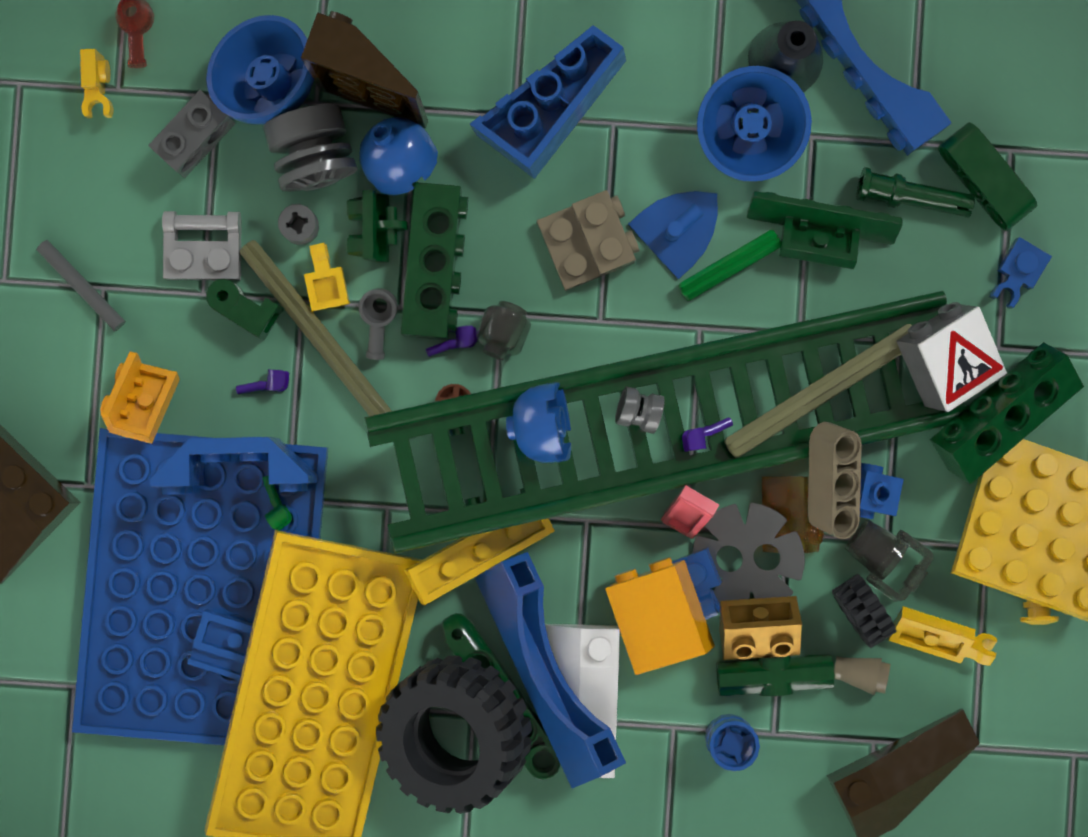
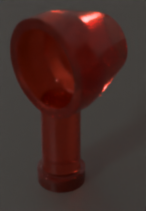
[115,0,154,68]

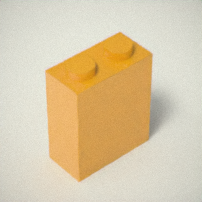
[605,557,715,675]

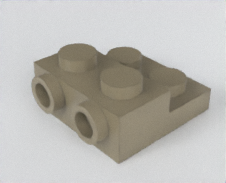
[537,190,640,291]

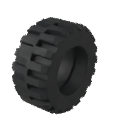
[376,656,532,814]

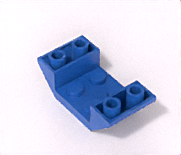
[150,437,318,495]

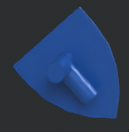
[628,191,718,279]

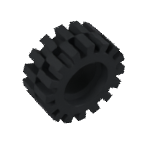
[832,574,897,648]

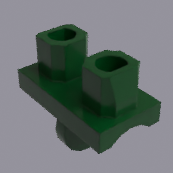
[347,190,408,263]

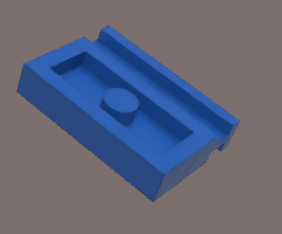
[187,609,253,681]

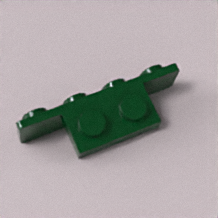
[747,191,903,269]

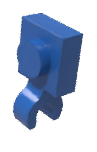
[672,548,722,619]

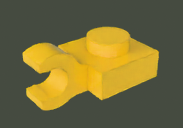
[80,49,114,119]
[304,243,350,312]

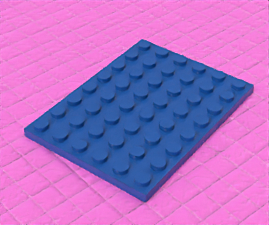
[72,428,329,745]

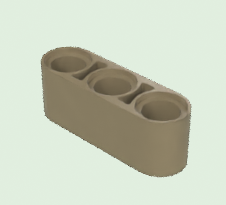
[808,422,862,539]

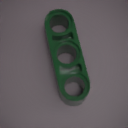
[938,122,1038,231]

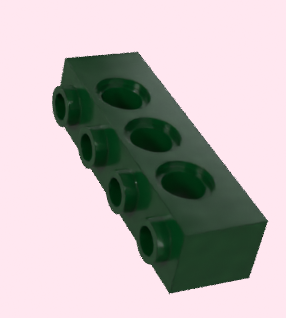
[401,182,468,340]
[930,342,1084,484]

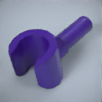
[426,326,477,357]
[236,369,289,395]
[682,417,733,452]

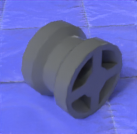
[278,204,319,245]

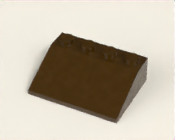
[301,11,428,128]
[0,425,81,584]

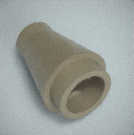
[834,656,891,695]

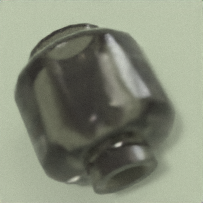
[476,301,531,360]

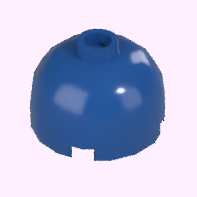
[359,117,438,195]
[506,382,571,463]

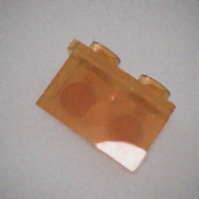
[762,476,824,553]

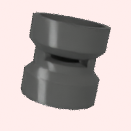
[615,386,664,434]

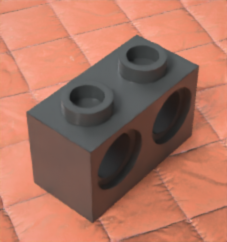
[148,90,235,178]

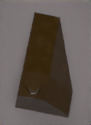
[826,708,980,837]

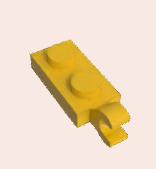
[888,606,997,666]

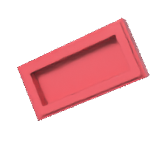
[661,485,719,539]

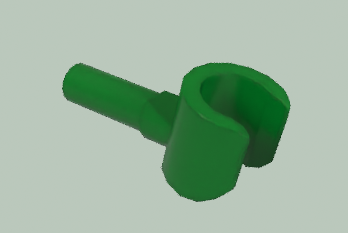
[262,475,292,531]

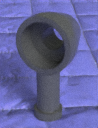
[359,288,398,360]

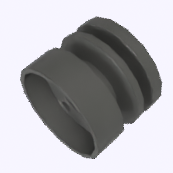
[263,104,358,192]

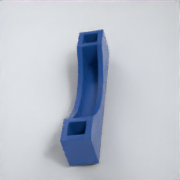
[796,0,952,156]
[474,552,626,789]

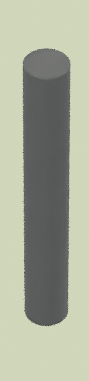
[36,240,126,331]

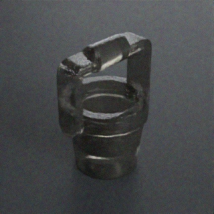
[845,519,933,602]

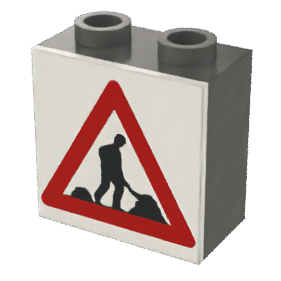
[896,302,1007,412]

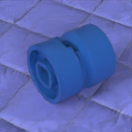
[705,714,760,771]

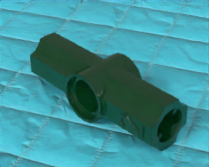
[716,654,835,696]

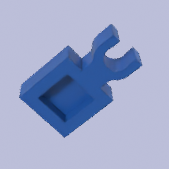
[989,237,1052,309]

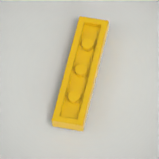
[404,518,555,605]

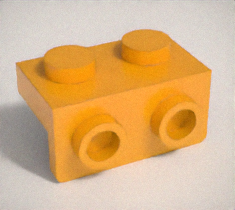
[100,351,180,444]

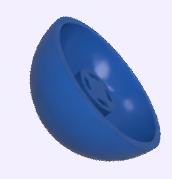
[206,15,314,125]
[697,66,812,181]

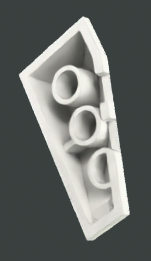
[545,624,620,778]

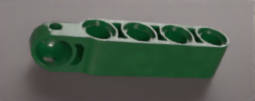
[443,613,560,780]

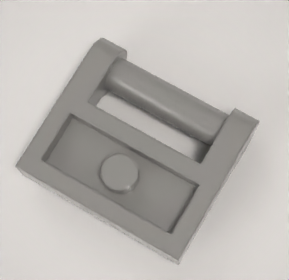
[162,211,242,280]

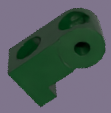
[206,279,284,341]

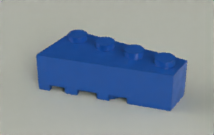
[470,25,627,179]

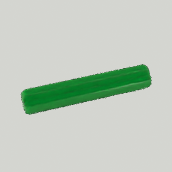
[678,230,781,301]

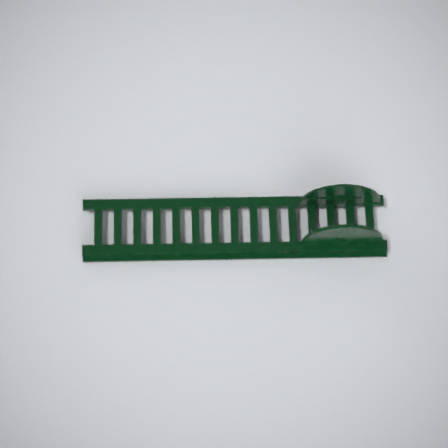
[364,291,970,553]

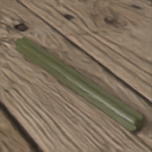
[240,240,392,416]
[725,324,912,458]

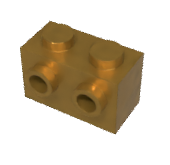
[719,596,802,660]

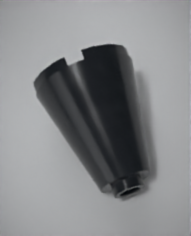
[748,20,823,93]

